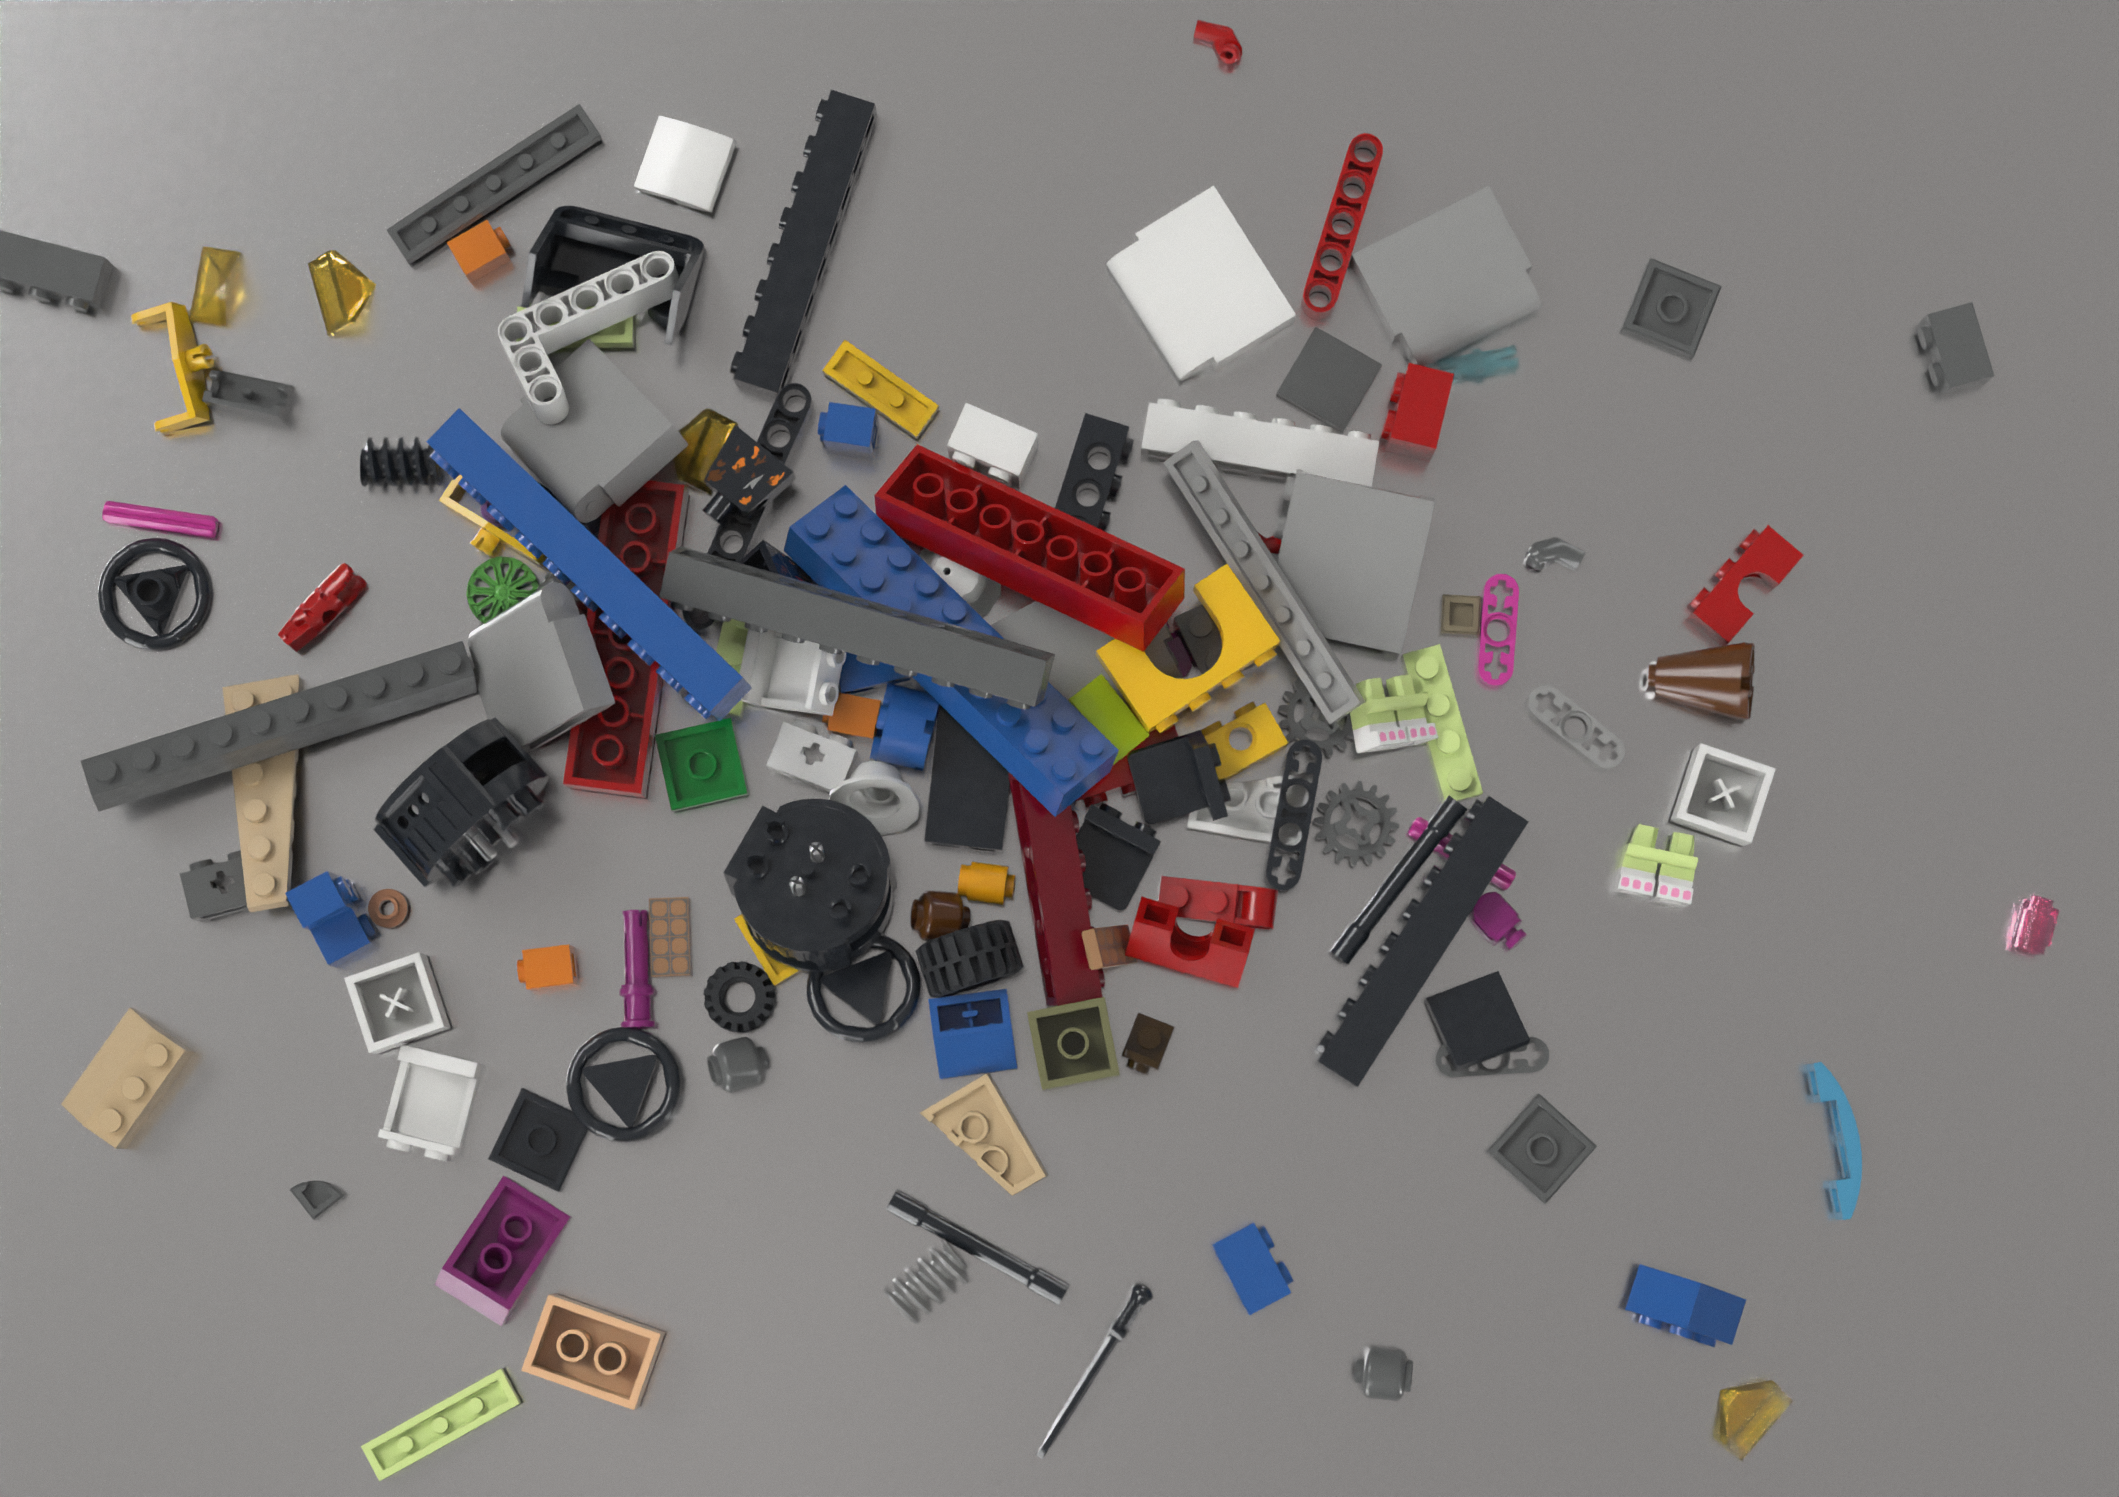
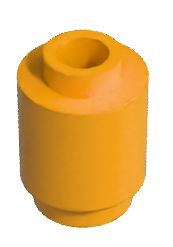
[958,862,1016,905]

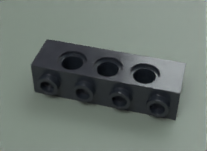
[1055,413,1135,532]

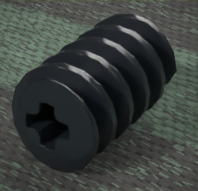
[360,437,443,487]

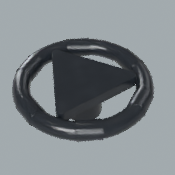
[97,538,211,650]
[806,934,921,1043]
[566,1027,681,1142]

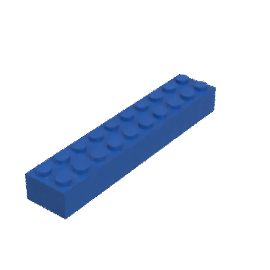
[426,408,752,722]
[784,485,1119,817]

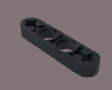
[1265,740,1322,891]

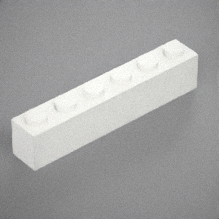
[1141,399,1379,487]

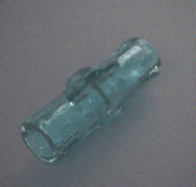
[1438,344,1519,380]

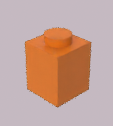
[447,220,512,283]
[822,692,882,742]
[517,944,578,991]

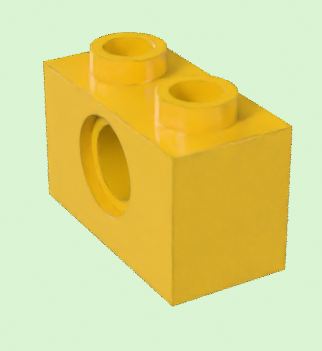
[1201,701,1288,781]

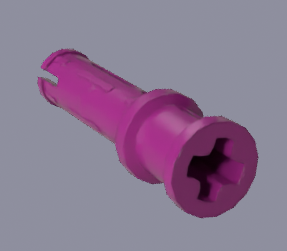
[619,910,656,1029]

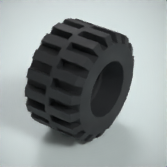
[915,920,1024,998]

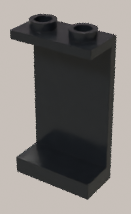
[924,704,1010,853]

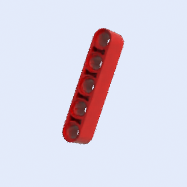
[1301,133,1383,320]

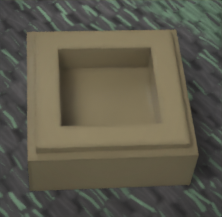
[1440,594,1482,637]

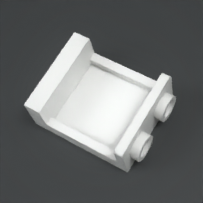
[740,629,846,716]
[378,1044,483,1161]

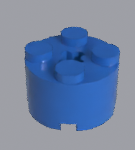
[869,683,939,771]

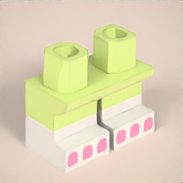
[1350,674,1438,753]
[1613,824,1698,907]

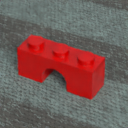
[1688,525,1804,646]
[1125,896,1255,988]

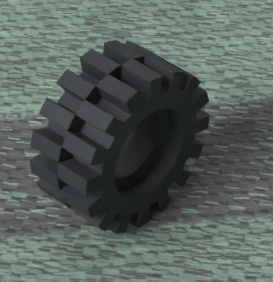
[703,961,776,1033]

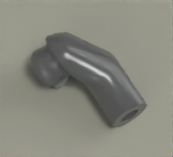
[1526,537,1586,570]

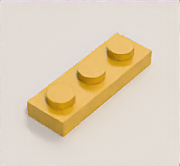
[822,340,939,439]

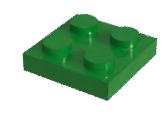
[655,718,749,812]

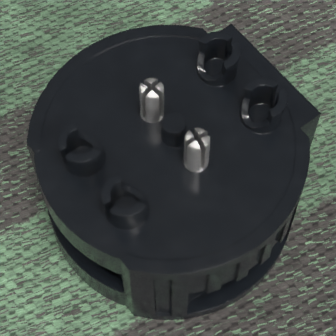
[373,717,548,888]
[723,799,896,972]

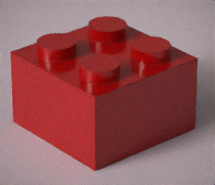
[1380,363,1454,462]

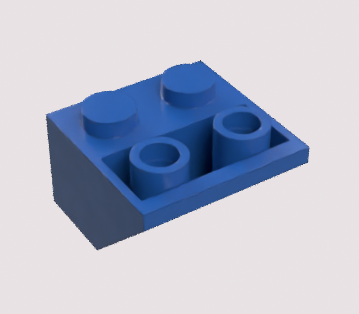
[928,989,1018,1079]

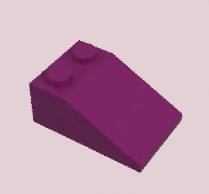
[434,1175,570,1326]

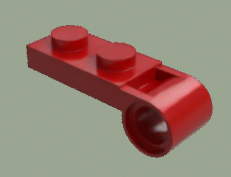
[1159,876,1278,930]

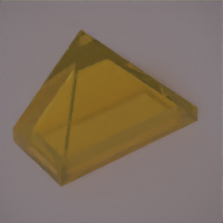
[189,246,242,328]
[308,250,376,336]
[673,408,738,495]
[1720,1380,1793,1461]

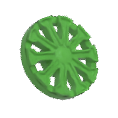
[466,556,539,624]

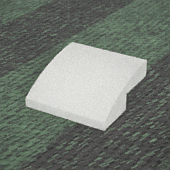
[634,116,737,213]

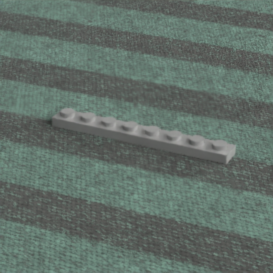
[1163,440,1365,724]

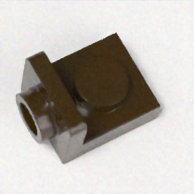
[1121,1012,1175,1075]

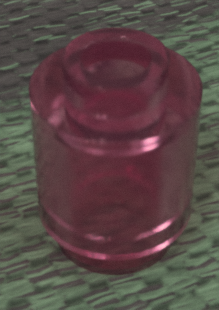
[2011,895,2060,956]

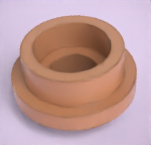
[368,889,408,928]

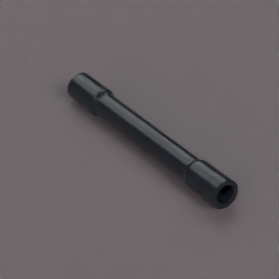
[1330,795,1468,964]
[886,1189,1070,1305]

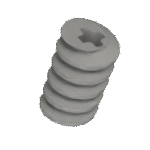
[882,1238,969,1325]

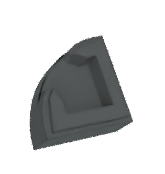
[290,1181,347,1220]

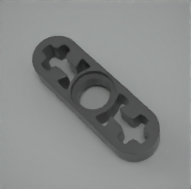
[1434,1037,1549,1078]

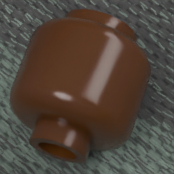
[910,890,970,941]

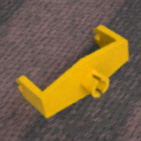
[131,302,214,433]
[439,475,547,567]

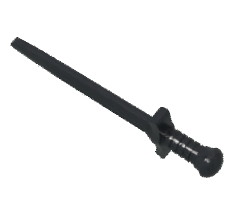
[1036,1284,1153,1459]

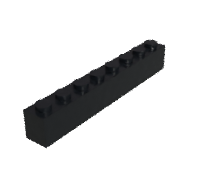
[730,90,877,399]
[1315,796,1529,1087]

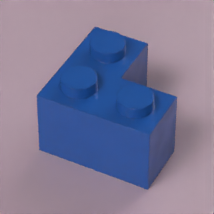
[285,871,377,967]
[1625,1264,1746,1348]

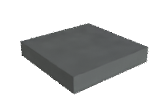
[1621,258,1722,359]
[1276,326,1382,433]
[1485,1093,1597,1205]

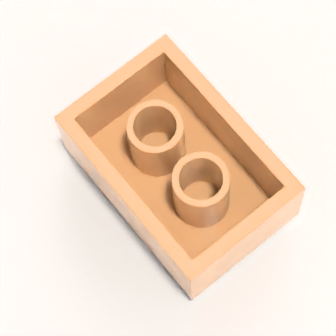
[521,1293,665,1410]

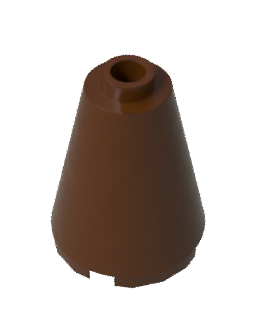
[1648,642,1755,720]

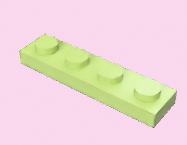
[1402,644,1483,802]
[361,1368,521,1481]

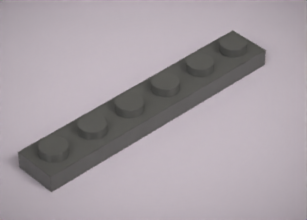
[386,104,602,264]

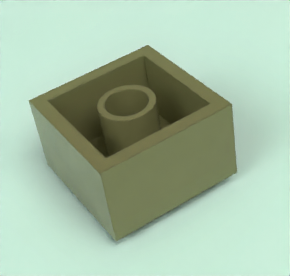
[1027,997,1120,1091]

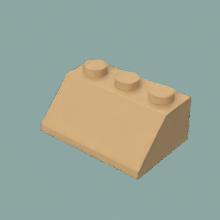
[61,1007,195,1149]

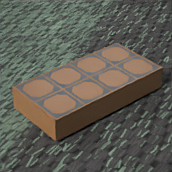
[649,897,692,977]
[1082,925,1137,970]

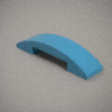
[1807,1062,1862,1220]

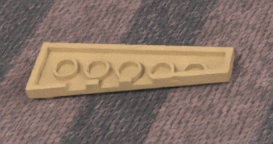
[222,674,302,912]

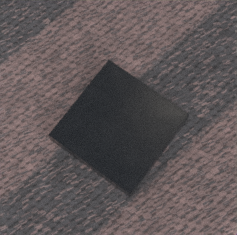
[1425,971,1530,1071]
[488,1088,589,1192]

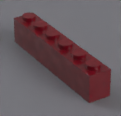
[1008,773,1105,1006]

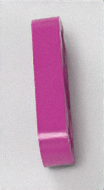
[1477,574,1519,688]

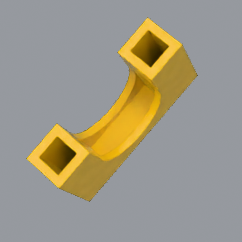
[1095,564,1280,734]

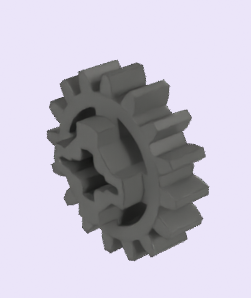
[1278,679,1354,758]
[1314,781,1399,867]

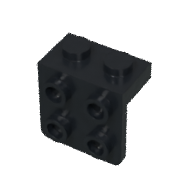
[1127,730,1231,824]
[1076,803,1161,911]

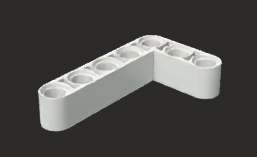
[498,251,679,425]

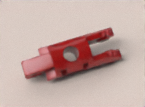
[278,563,367,652]

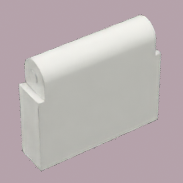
[1106,186,1296,381]

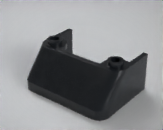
[521,205,704,345]

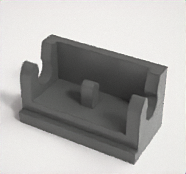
[202,370,294,424]

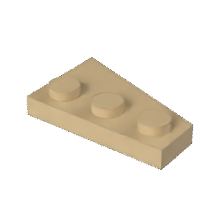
[920,1073,1048,1196]

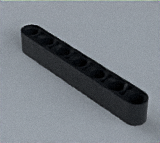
[682,383,814,635]

